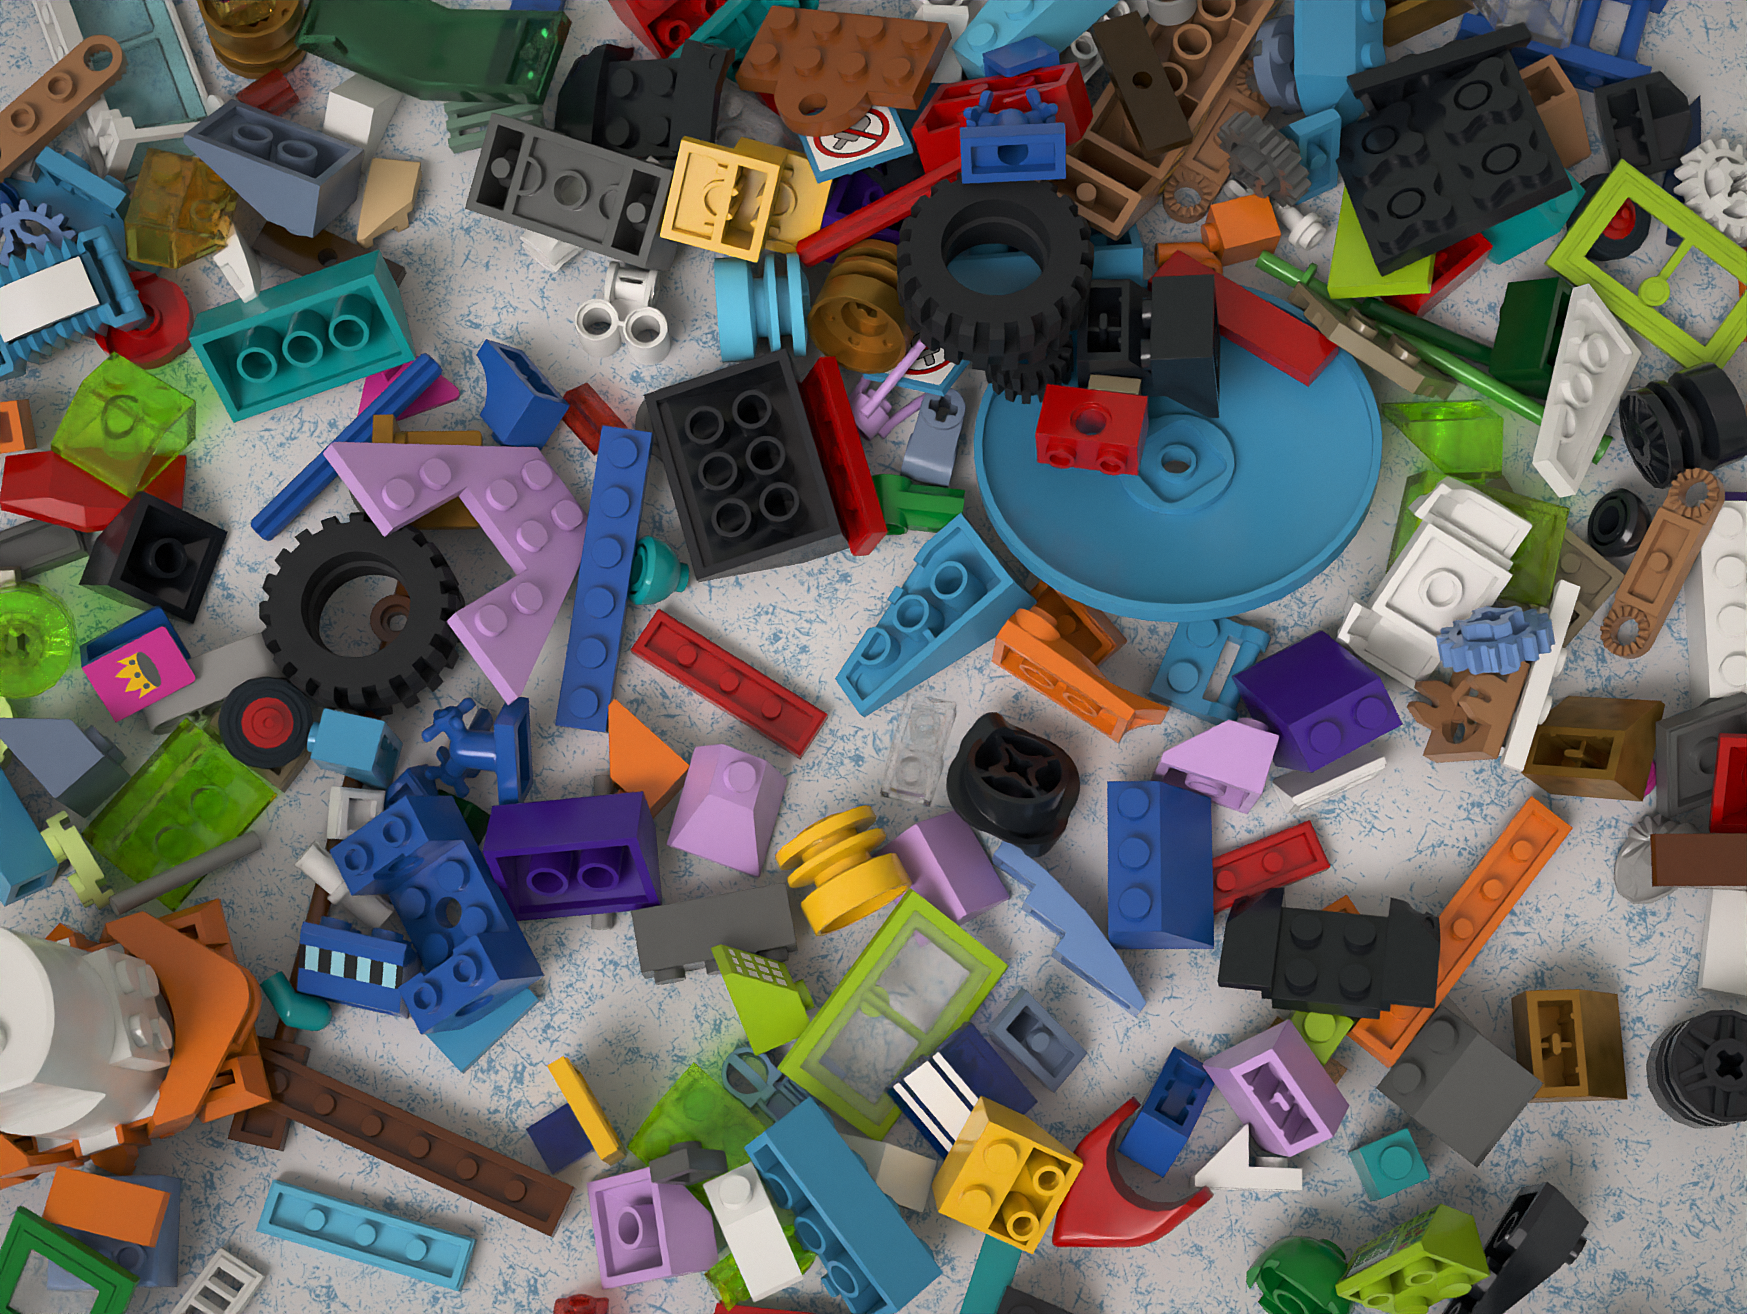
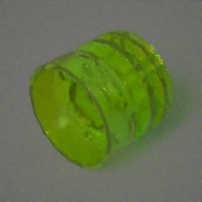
[0,581,77,699]

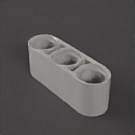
[143,632,291,735]

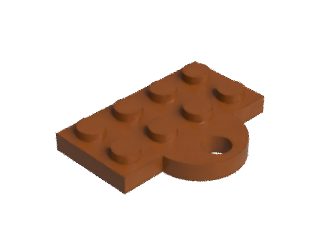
[735,6,952,137]

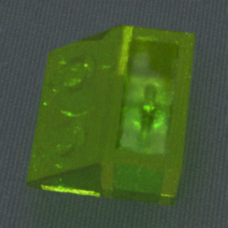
[627,1062,768,1213]

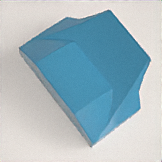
[1278,103,1342,206]

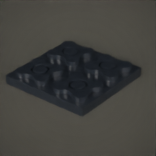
[1335,49,1573,277]

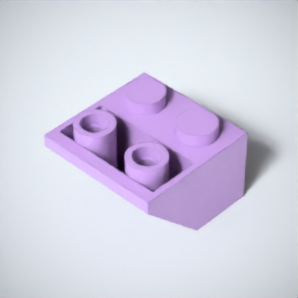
[1202,1019,1350,1157]

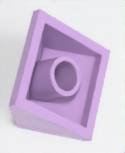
[871,810,1010,948]

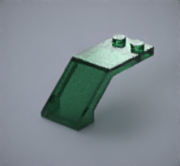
[293,0,572,105]

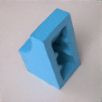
[307,708,403,791]

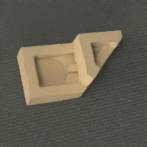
[357,158,422,249]

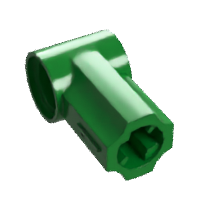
[871,474,965,535]

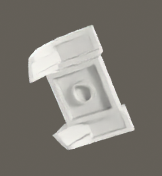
[1336,476,1533,693]

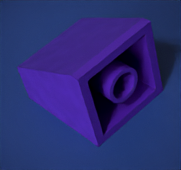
[1231,630,1403,773]

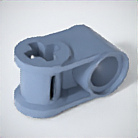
[900,388,966,488]

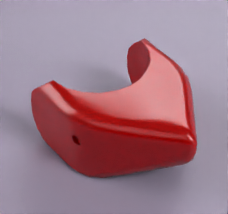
[1051,1096,1214,1248]

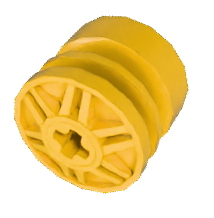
[775,805,912,936]

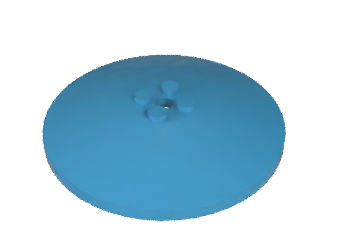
[974,279,1383,623]

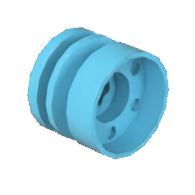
[714,252,811,363]

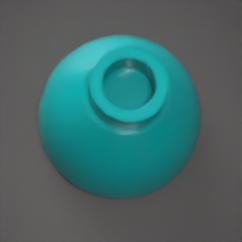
[629,535,689,605]

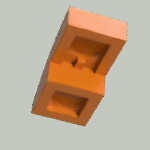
[42,1165,171,1248]

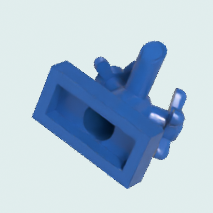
[960,88,1066,184]
[422,697,533,805]

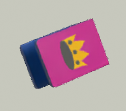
[79,606,195,722]

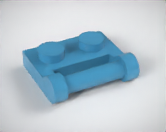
[1147,618,1271,726]

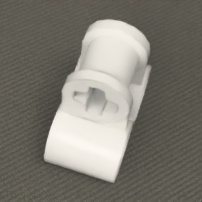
[575,261,671,365]

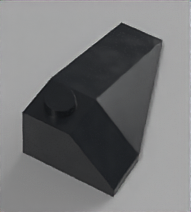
[1442,1182,1589,1314]

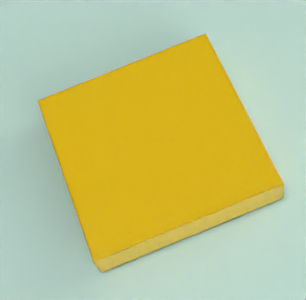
[547,1056,628,1166]

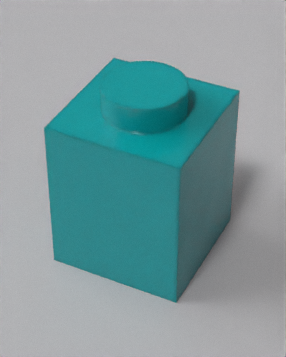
[1348,1128,1431,1202]

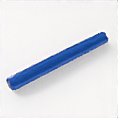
[251,353,443,541]

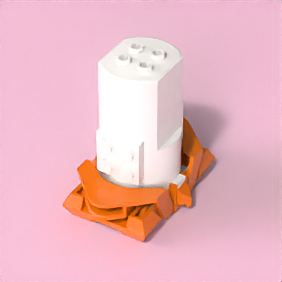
[0,898,272,1190]

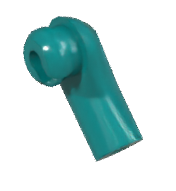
[260,971,332,1031]

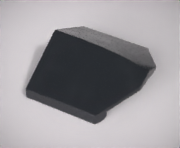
[1593,71,1693,176]

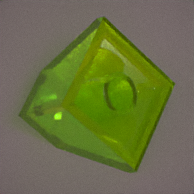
[1381,399,1504,487]

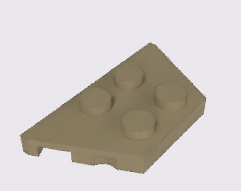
[1287,281,1458,401]

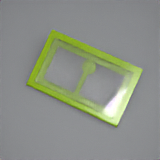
[777,888,1009,1142]

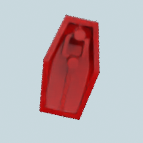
[0,447,187,533]

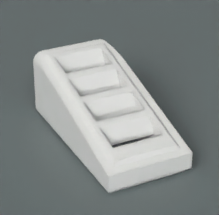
[171,1247,266,1314]

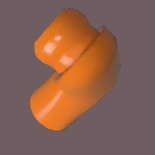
[1154,242,1223,275]

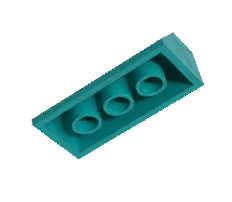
[189,249,416,423]

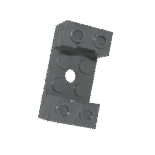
[465,112,679,271]

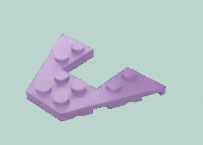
[323,442,588,705]

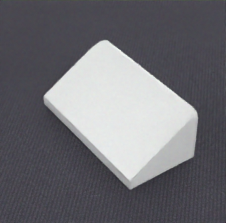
[1272,744,1387,815]

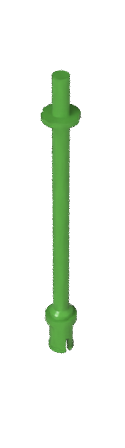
[1255,249,1613,465]

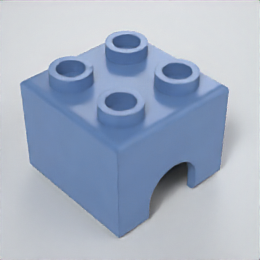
[48,1175,181,1290]

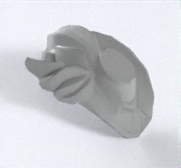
[1614,813,1701,904]

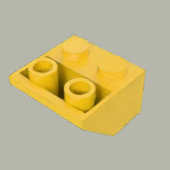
[931,1095,1084,1255]

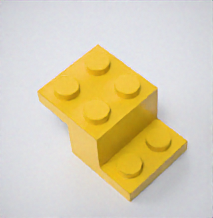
[660,136,833,263]

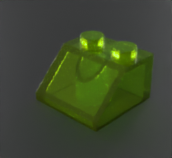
[50,352,196,499]

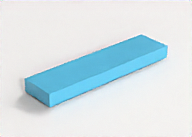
[256,1179,478,1292]

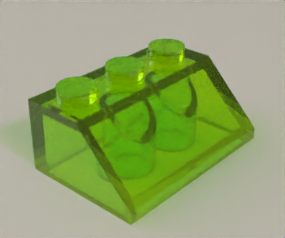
[80,717,278,912]

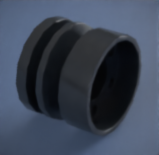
[1619,362,1747,489]
[1646,1010,1747,1129]

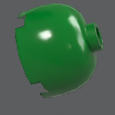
[1246,1236,1356,1314]

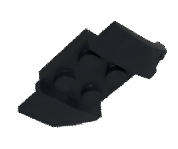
[554,39,736,161]
[1217,888,1440,1020]

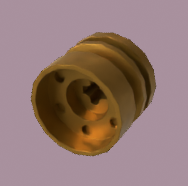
[197,0,311,80]
[807,239,915,374]

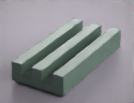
[444,82,545,154]

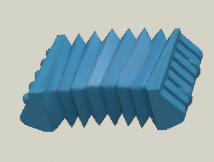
[0,225,148,382]

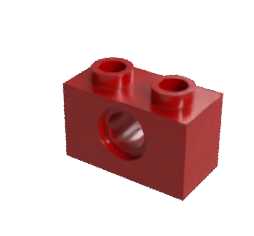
[1035,384,1149,476]

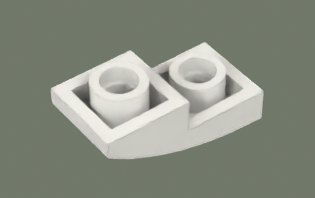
[0,256,100,343]

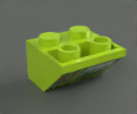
[1335,1203,1491,1314]

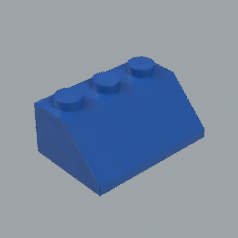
[1107,781,1214,949]

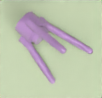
[848,338,926,441]

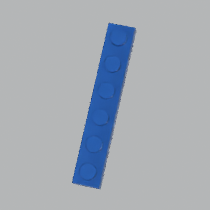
[555,425,654,733]

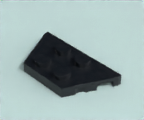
[1346,22,1532,118]

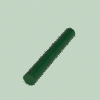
[1360,297,1493,367]

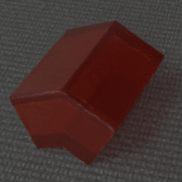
[562,383,628,456]

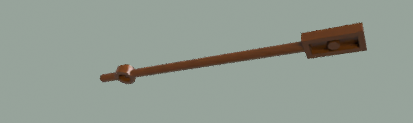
[228,580,410,1152]

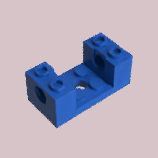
[329,795,545,1035]

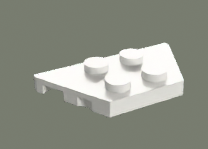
[1499,579,1580,772]

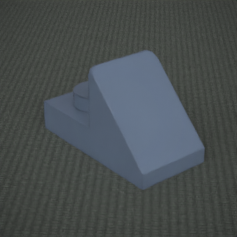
[988,988,1087,1093]

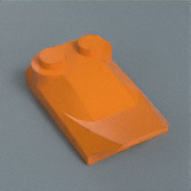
[991,606,1170,744]

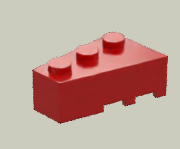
[911,62,1094,174]

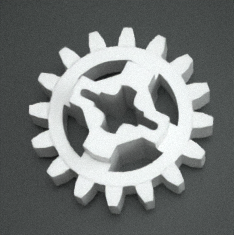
[1673,138,1747,244]

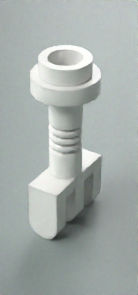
[1223,180,1326,251]

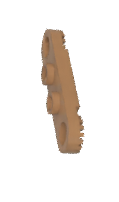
[0,35,128,183]
[1162,57,1273,223]
[1600,468,1725,659]

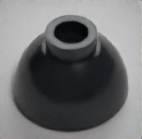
[1588,488,1652,557]

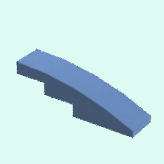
[991,841,1146,1017]

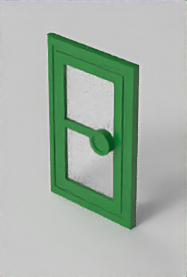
[0,1206,141,1314]

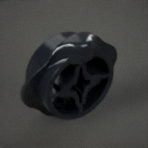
[946,712,1080,858]

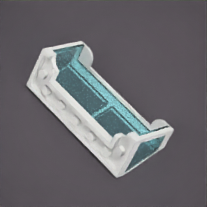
[32,0,225,187]

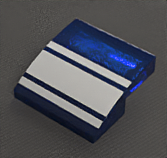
[883,1021,1038,1161]

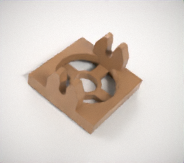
[1407,661,1530,763]

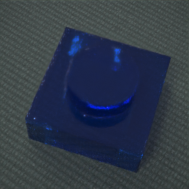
[526,1103,595,1176]

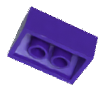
[483,791,662,921]

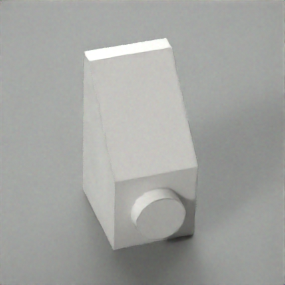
[702,1161,804,1302]

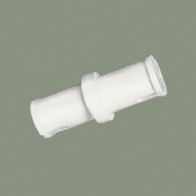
[293,840,395,931]

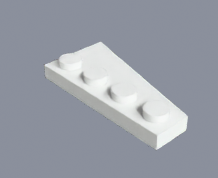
[1532,283,1641,498]

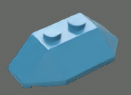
[1294,0,1386,128]

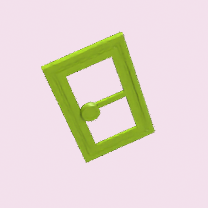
[1544,158,1747,369]

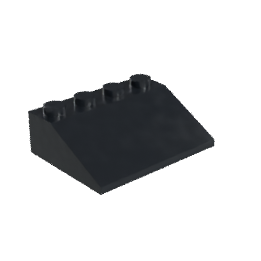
[644,348,849,582]

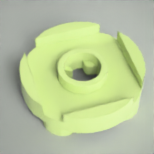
[40,810,115,910]

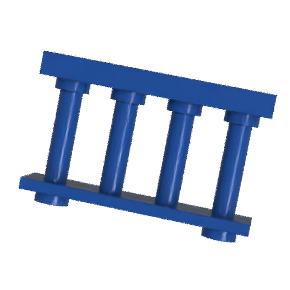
[1453,0,1668,93]

